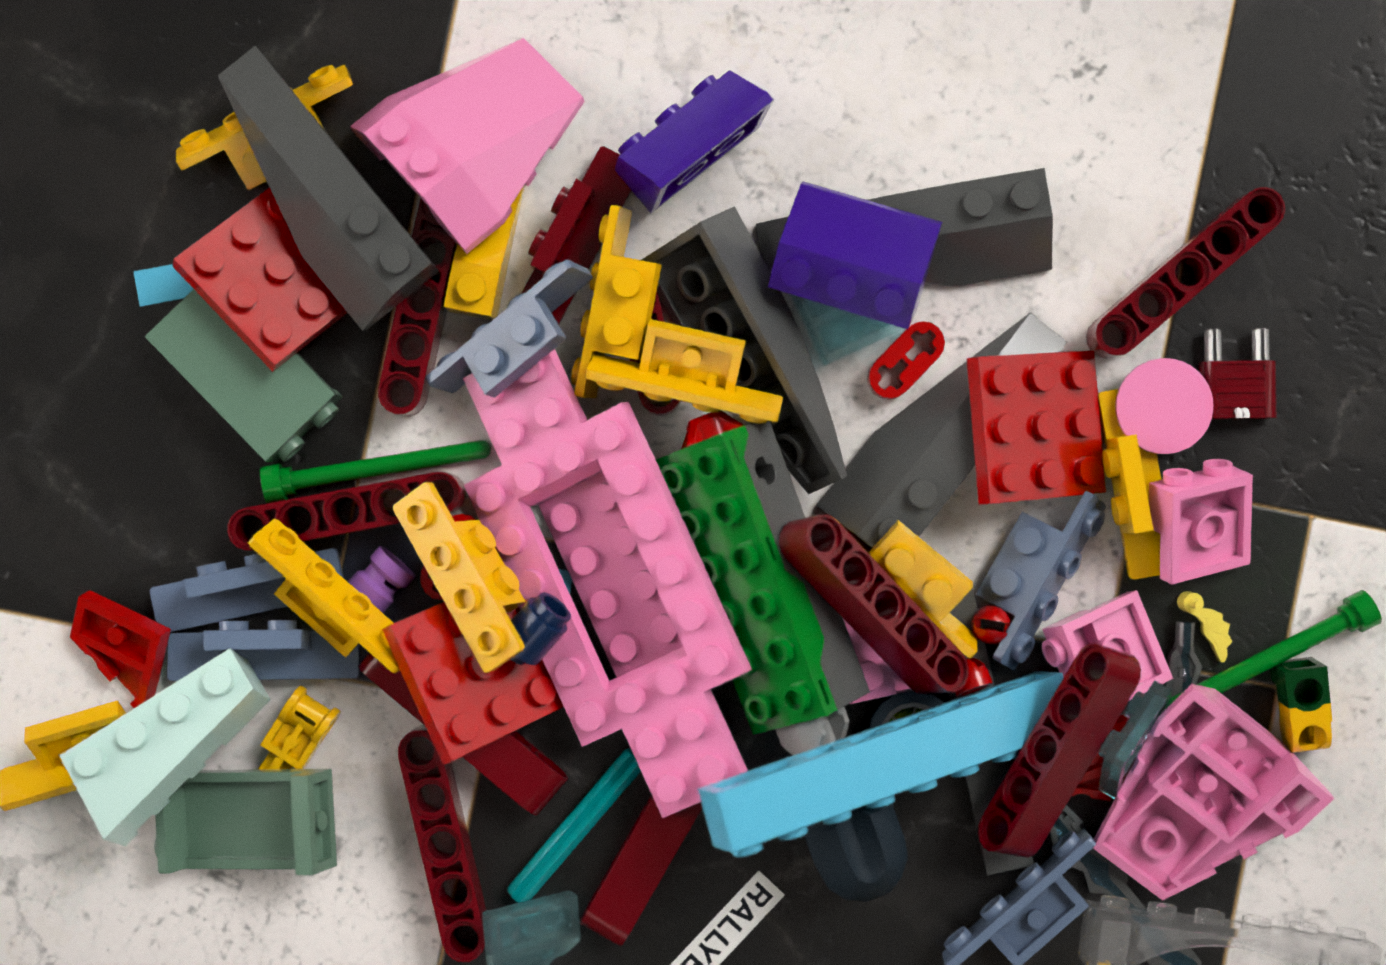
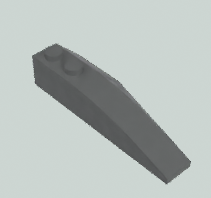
[218,45,439,332]
[756,168,1053,286]
[642,206,847,495]
[816,313,1067,549]

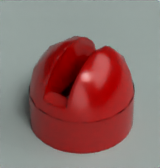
[971,605,1011,644]
[955,658,993,697]

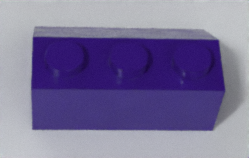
[615,70,774,213]
[768,181,943,330]

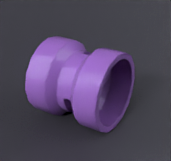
[348,546,416,613]

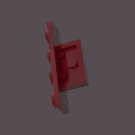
[521,146,632,325]

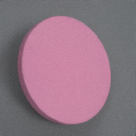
[1115,358,1213,454]

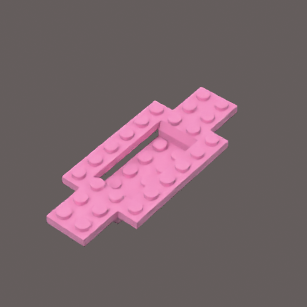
[463,349,752,818]

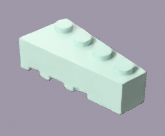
[59,649,270,846]

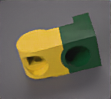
[1270,657,1333,753]

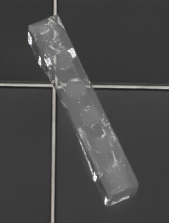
[1077,895,1383,965]

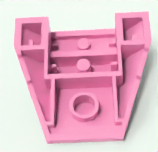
[350,38,585,254]
[1093,684,1334,901]

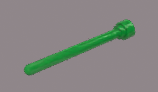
[260,440,491,503]
[1167,590,1382,708]

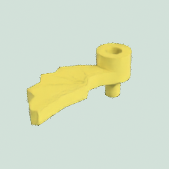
[1177,591,1232,662]

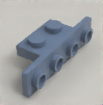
[426,260,593,398]
[976,491,1106,670]
[150,548,344,632]
[167,620,360,681]
[942,829,1097,965]

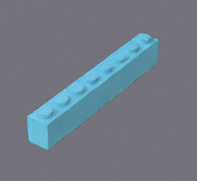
[698,671,1064,857]

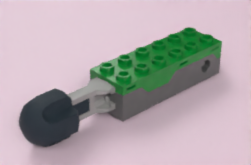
[655,410,908,902]

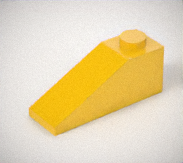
[443,185,525,321]

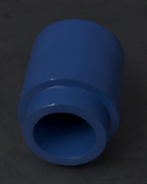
[510,592,571,665]

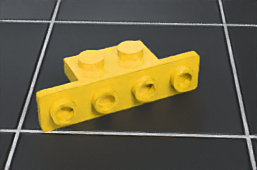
[176,65,353,190]
[571,205,662,398]
[585,319,783,423]
[1098,389,1161,579]
[393,482,526,673]
[248,519,400,673]
[839,520,977,659]
[0,700,126,811]

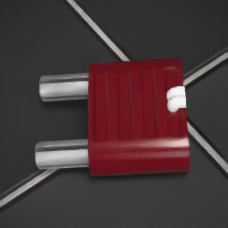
[1199,328,1277,420]

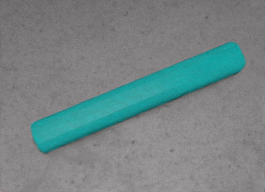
[507,749,641,906]

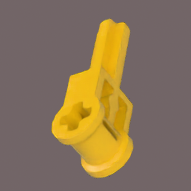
[258,685,341,769]

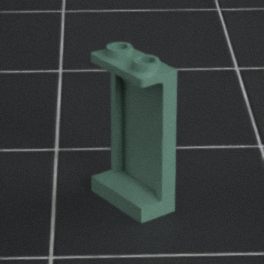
[145,289,343,462]
[154,769,337,875]

